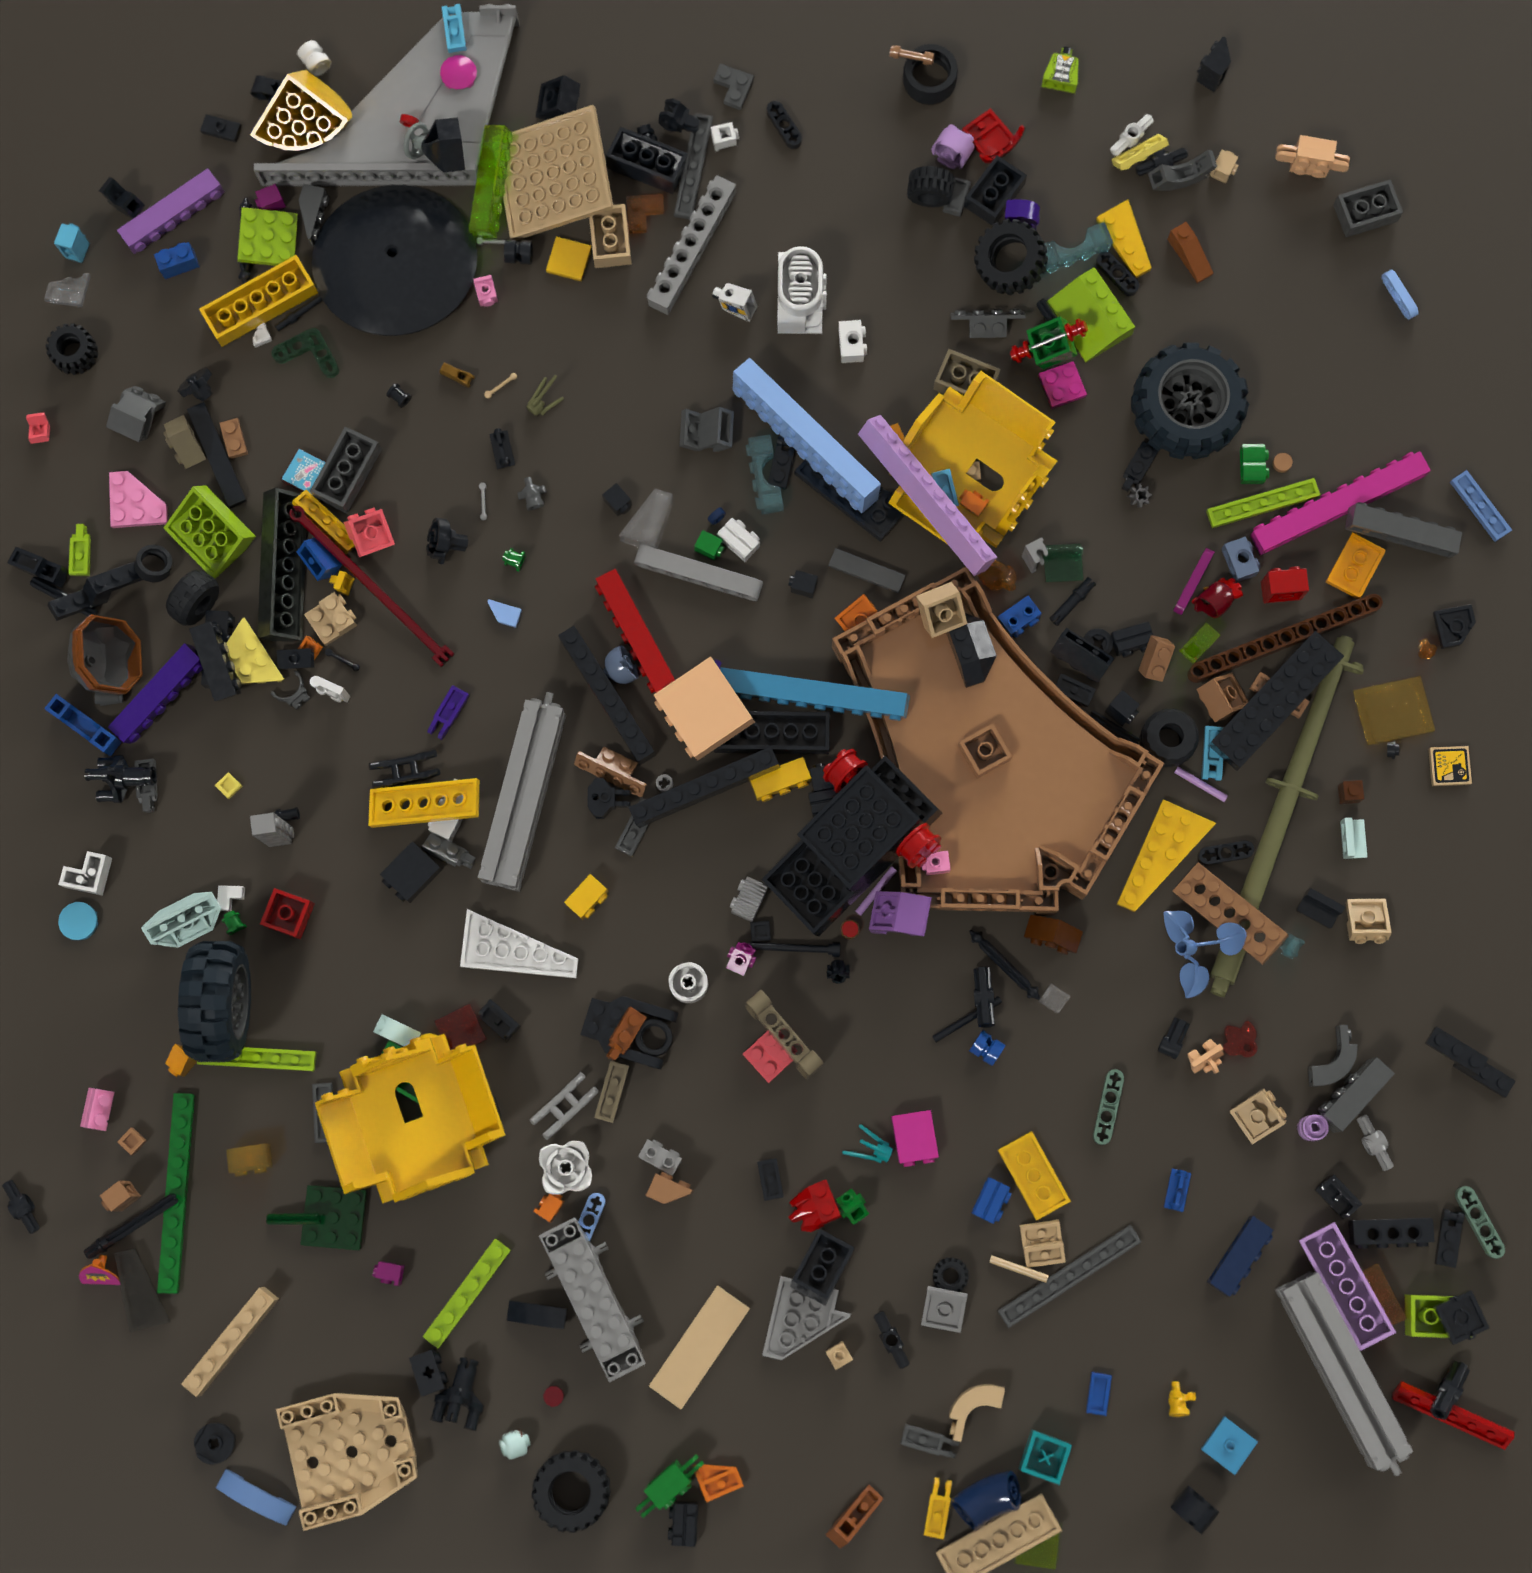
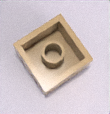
[916,582,968,638]

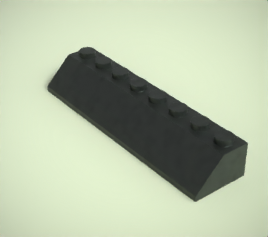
[257,488,306,642]

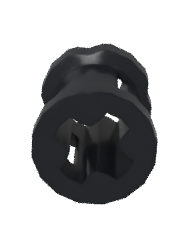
[386,383,411,408]

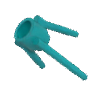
[842,1124,893,1163]

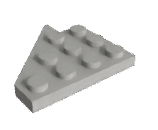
[762,1276,851,1360]

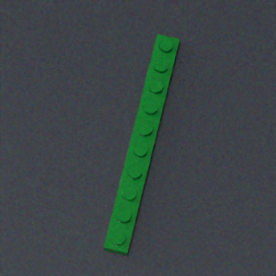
[157,1093,195,1294]

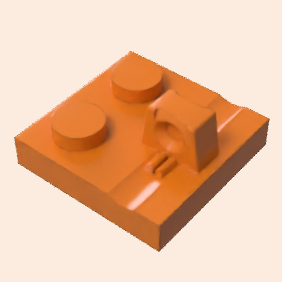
[835,594,878,631]

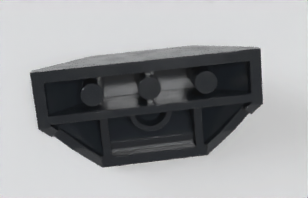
[946,613,997,688]

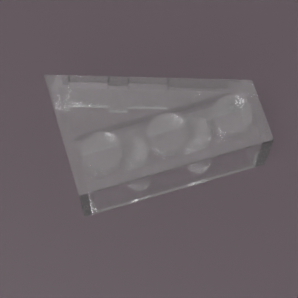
[619,489,674,549]

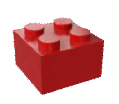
[1261,566,1309,603]
[260,888,315,940]

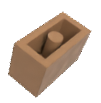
[1138,635,1175,682]
[100,1181,141,1212]

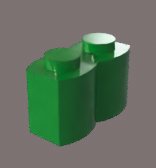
[1240,444,1269,484]

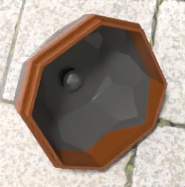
[67,614,143,694]

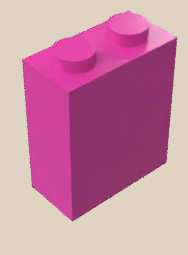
[891,1110,939,1167]

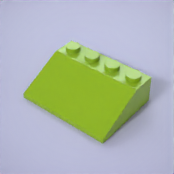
[1047,267,1135,363]
[163,485,256,579]

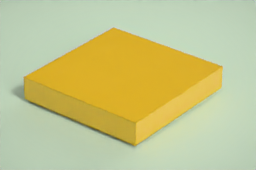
[546,237,592,282]

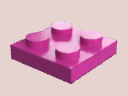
[1038,361,1087,409]

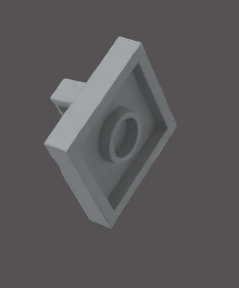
[921,1286,967,1333]

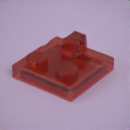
[434,1004,487,1051]

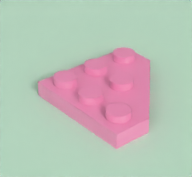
[109,471,168,528]

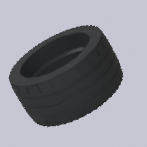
[903,44,958,105]

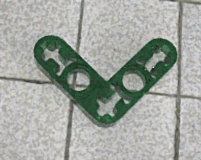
[271,328,339,378]

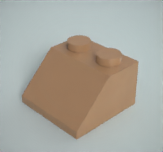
[1196,673,1249,722]

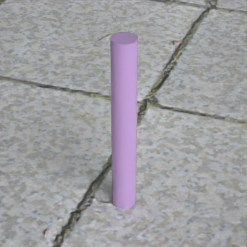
[1174,767,1228,802]
[855,866,897,916]

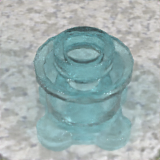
[1280,933,1305,959]

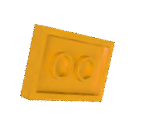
[1325,532,1386,599]

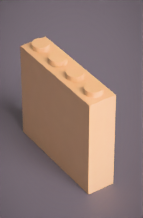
[654,656,755,761]

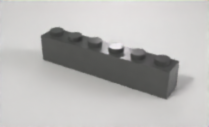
[1345,502,1462,558]

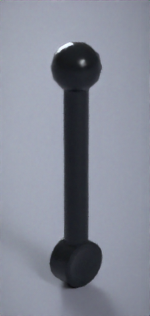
[325,648,360,671]

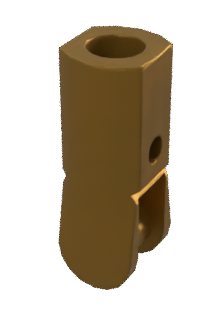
[440,362,475,388]

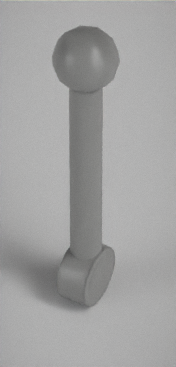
[476,237,505,245]
[479,483,487,520]

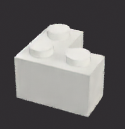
[59,851,112,896]

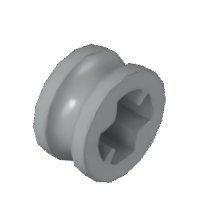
[656,774,673,792]

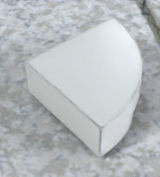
[253,323,272,348]

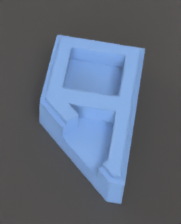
[487,599,522,628]

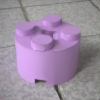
[932,124,974,169]

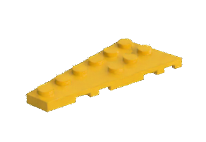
[1117,799,1216,912]

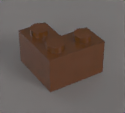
[1024,915,1083,955]

